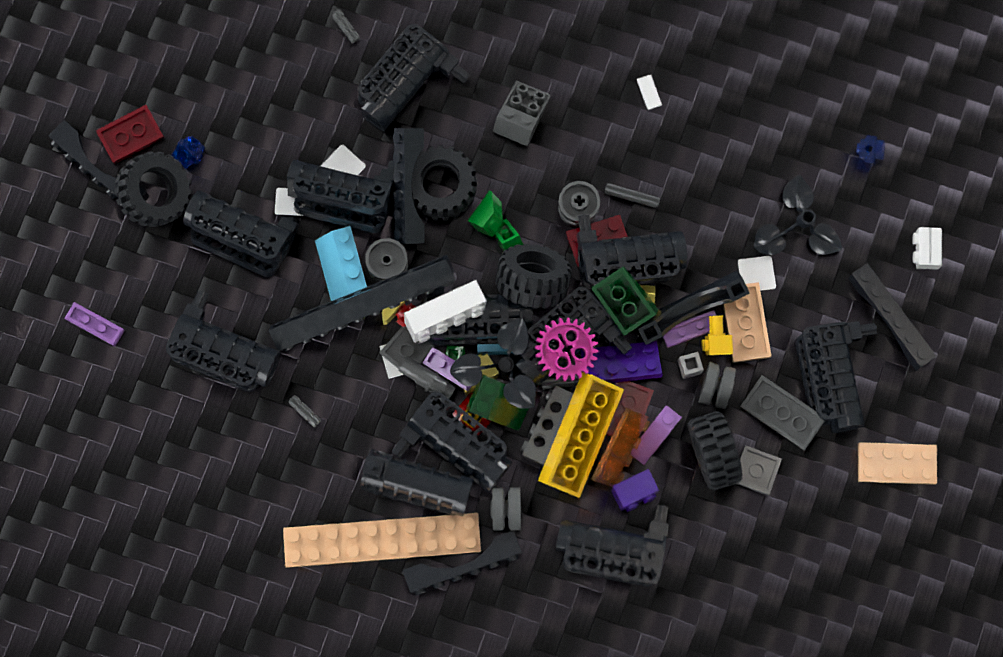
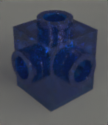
[172,136,206,168]
[856,136,886,163]

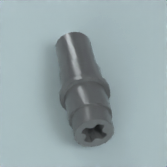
[398,356,456,399]

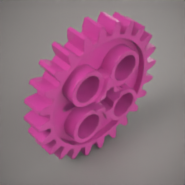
[535,318,599,381]

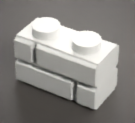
[913,227,942,269]

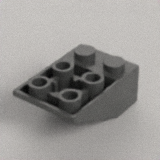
[493,81,551,146]

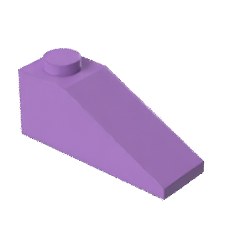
[629,405,682,465]

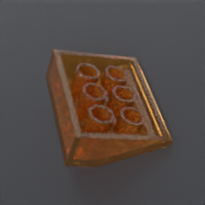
[592,406,650,487]

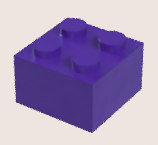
[611,469,659,512]

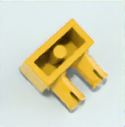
[702,316,733,355]

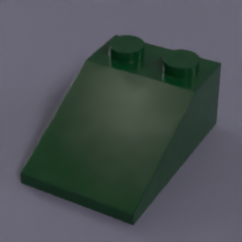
[591,266,658,336]
[466,374,529,431]

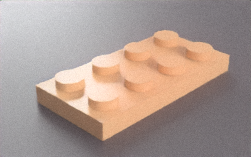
[723,282,772,363]
[858,443,937,484]

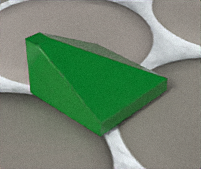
[445,346,465,360]

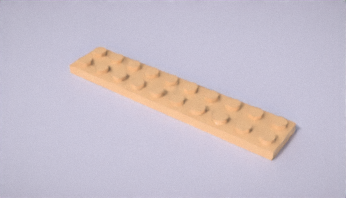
[283,513,481,568]

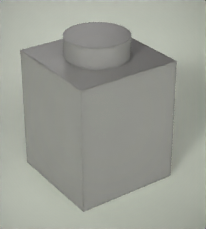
[677,352,703,379]

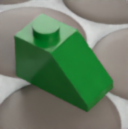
[468,190,503,237]
[494,219,523,252]

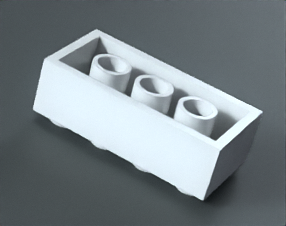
[404,280,486,343]

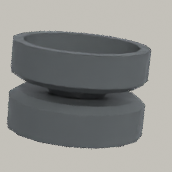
[558,181,600,228]
[366,238,408,282]
[698,362,736,410]
[491,487,521,531]

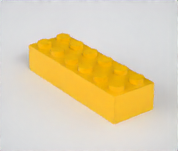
[538,373,624,498]

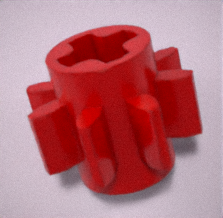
[395,303,416,327]

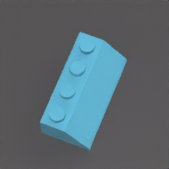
[315,226,367,301]

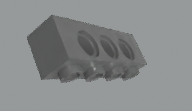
[521,385,573,467]

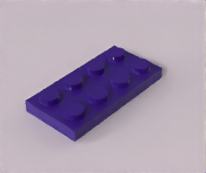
[580,341,662,383]

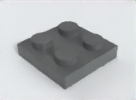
[736,445,782,496]

